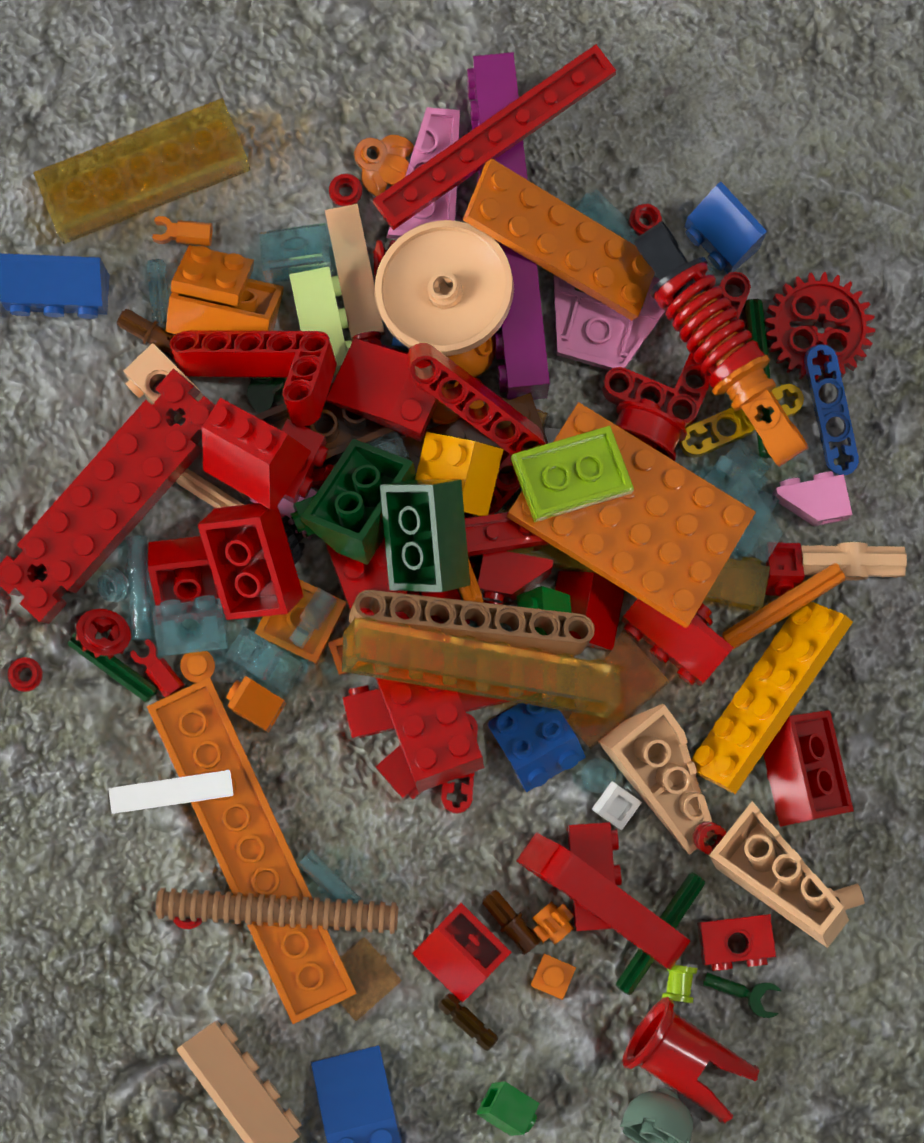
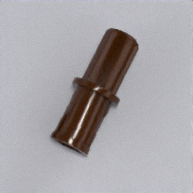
[117,309,175,358]
[482,890,541,955]

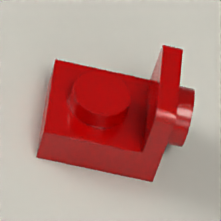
[765,542,805,597]

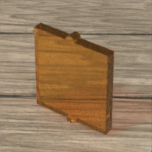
[339,937,402,1021]

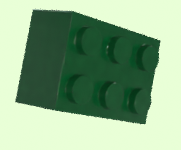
[380,479,470,592]

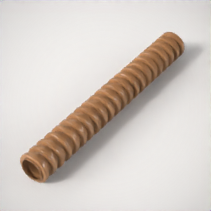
[156,888,398,934]

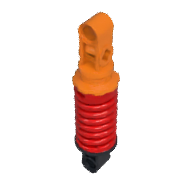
[633,221,809,467]

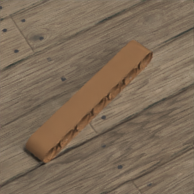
[349,590,595,656]

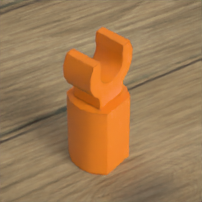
[152,216,213,246]

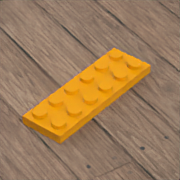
[691,601,853,794]

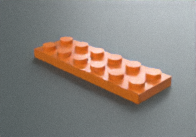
[463,159,655,321]

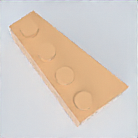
[709,801,849,948]

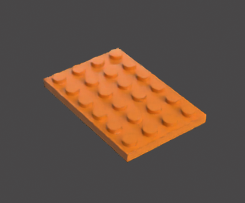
[506,402,756,628]

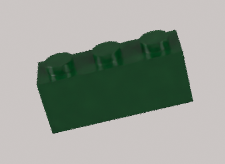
[301,439,416,565]

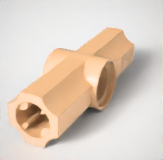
[801,542,907,581]

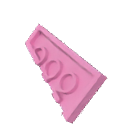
[386,107,460,239]

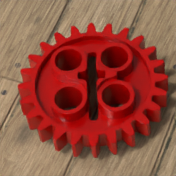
[765,272,876,381]

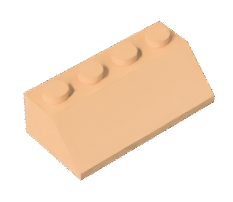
[176,1020,302,1143]

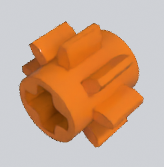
[532,901,574,945]

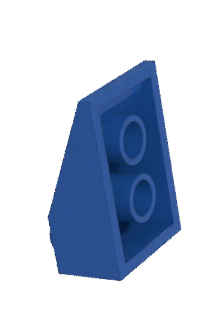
[311,1045,403,1143]

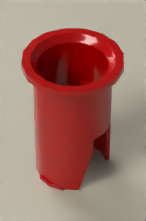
[622,997,760,1124]

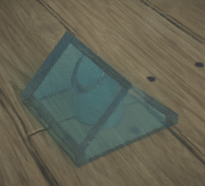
[259,223,333,283]

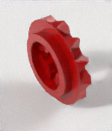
[76,608,131,659]

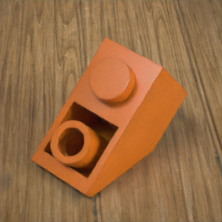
[226,676,287,733]

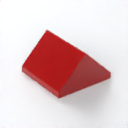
[555,571,625,652]

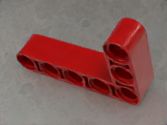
[602,272,751,429]
[169,331,337,427]
[407,343,546,515]
[516,832,691,970]

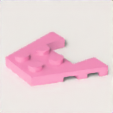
[553,274,666,370]

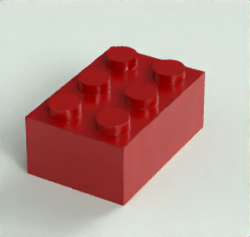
[197,503,304,620]

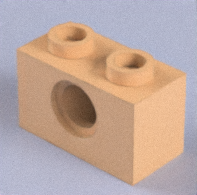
[123,343,203,424]

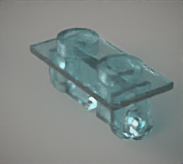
[576,189,639,245]

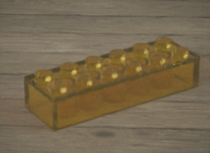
[33,98,251,244]

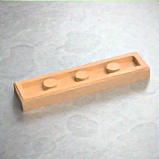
[325,204,385,338]

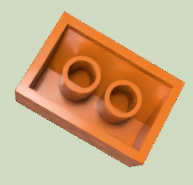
[166,279,284,334]

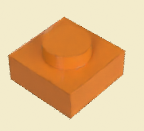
[530,953,576,1000]

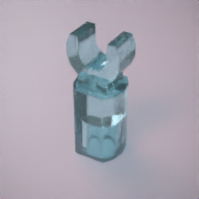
[290,588,337,649]

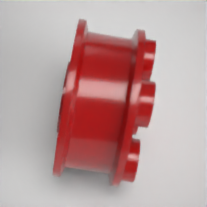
[615,399,687,461]

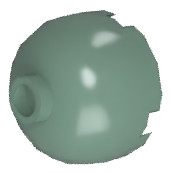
[620,1088,693,1143]

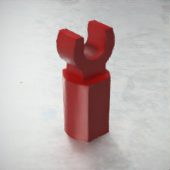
[130,639,185,697]

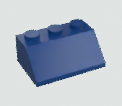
[0,253,110,319]

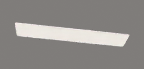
[108,770,234,814]

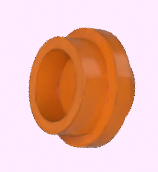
[180,648,215,683]

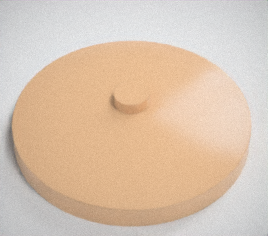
[375,220,514,356]

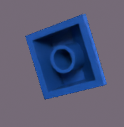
[684,182,767,274]

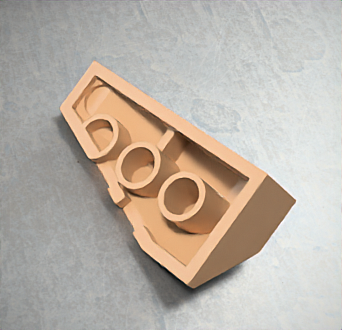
[598,704,715,855]

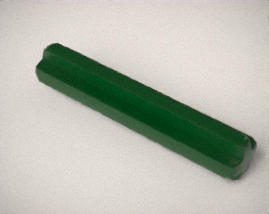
[68,632,158,702]

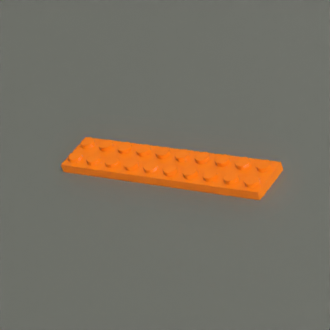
[146,677,357,1024]

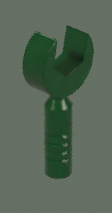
[703,972,781,1018]

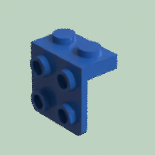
[488,691,586,792]

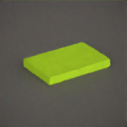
[511,426,634,522]

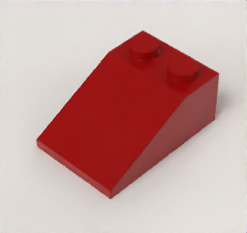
[326,338,448,442]

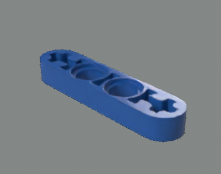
[804,344,859,475]

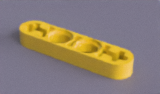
[679,384,804,458]

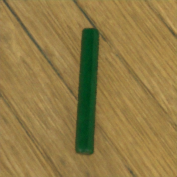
[616,872,705,995]

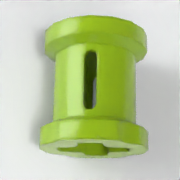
[662,965,698,1003]

